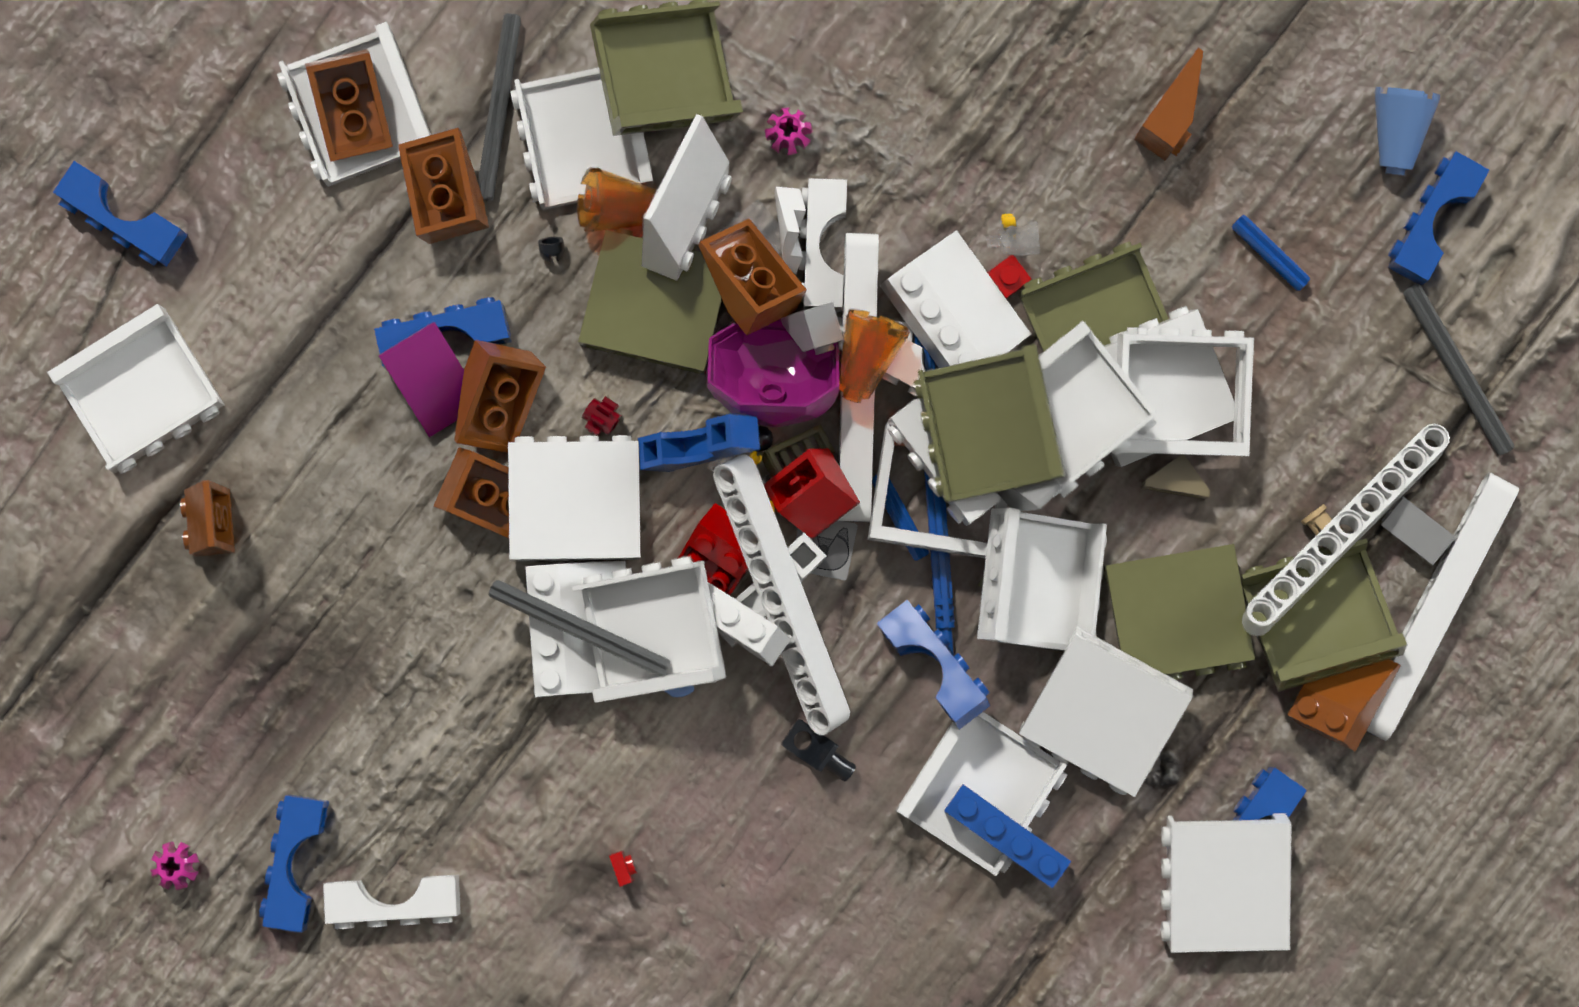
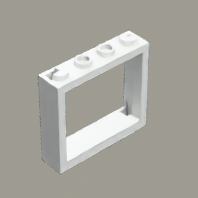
[1117,327,1254,456]
[868,422,1007,559]

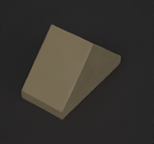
[1141,454,1210,500]

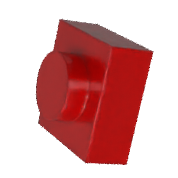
[987,254,1032,299]
[609,850,637,887]

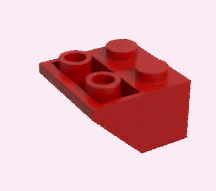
[763,448,860,538]
[677,503,749,596]

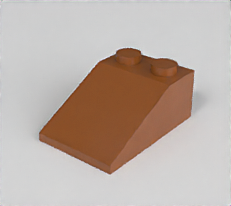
[1134,48,1204,161]
[305,49,393,162]
[398,128,489,244]
[698,218,807,335]
[454,340,546,453]
[433,447,509,539]
[180,480,235,557]
[1288,659,1401,752]

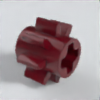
[581,396,622,436]

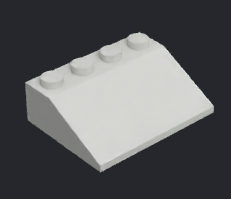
[642,114,732,280]
[880,230,1031,368]
[525,561,626,697]

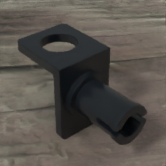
[781,719,856,782]

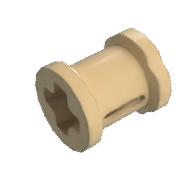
[1301,504,1344,547]

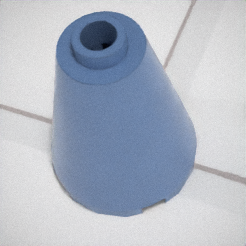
[1374,87,1440,176]

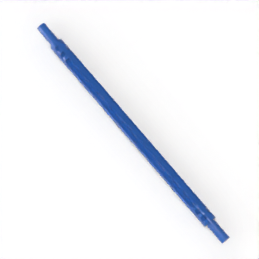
[914,334,955,656]

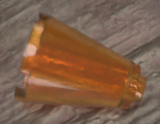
[577,167,658,232]
[839,308,910,403]

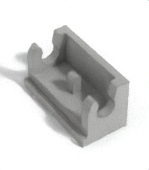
[1381,496,1456,565]

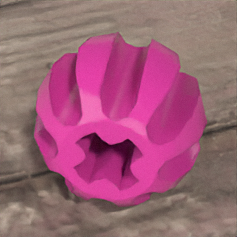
[765,107,813,155]
[150,841,199,890]

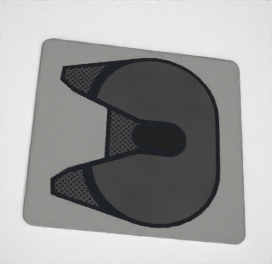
[796,520,857,580]

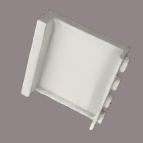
[277,22,431,187]
[510,68,655,210]
[47,304,225,474]
[1104,306,1235,467]
[1039,321,1158,498]
[508,435,641,562]
[977,508,1107,651]
[572,556,726,703]
[1019,627,1193,797]
[896,712,1067,876]
[1161,813,1291,952]

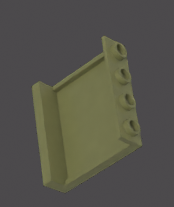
[590,0,743,136]
[578,227,722,375]
[1019,242,1169,353]
[914,344,1065,503]
[1241,538,1407,692]
[1103,544,1255,680]

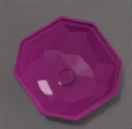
[707,319,839,428]

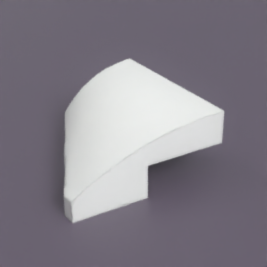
[775,187,806,276]

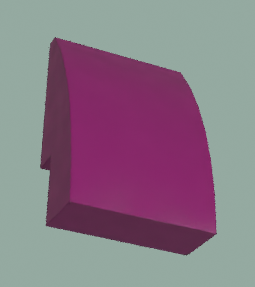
[378,322,464,437]

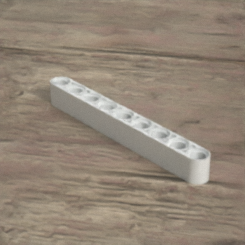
[838,233,879,522]
[1242,424,1450,636]
[713,454,850,735]
[1367,472,1519,741]

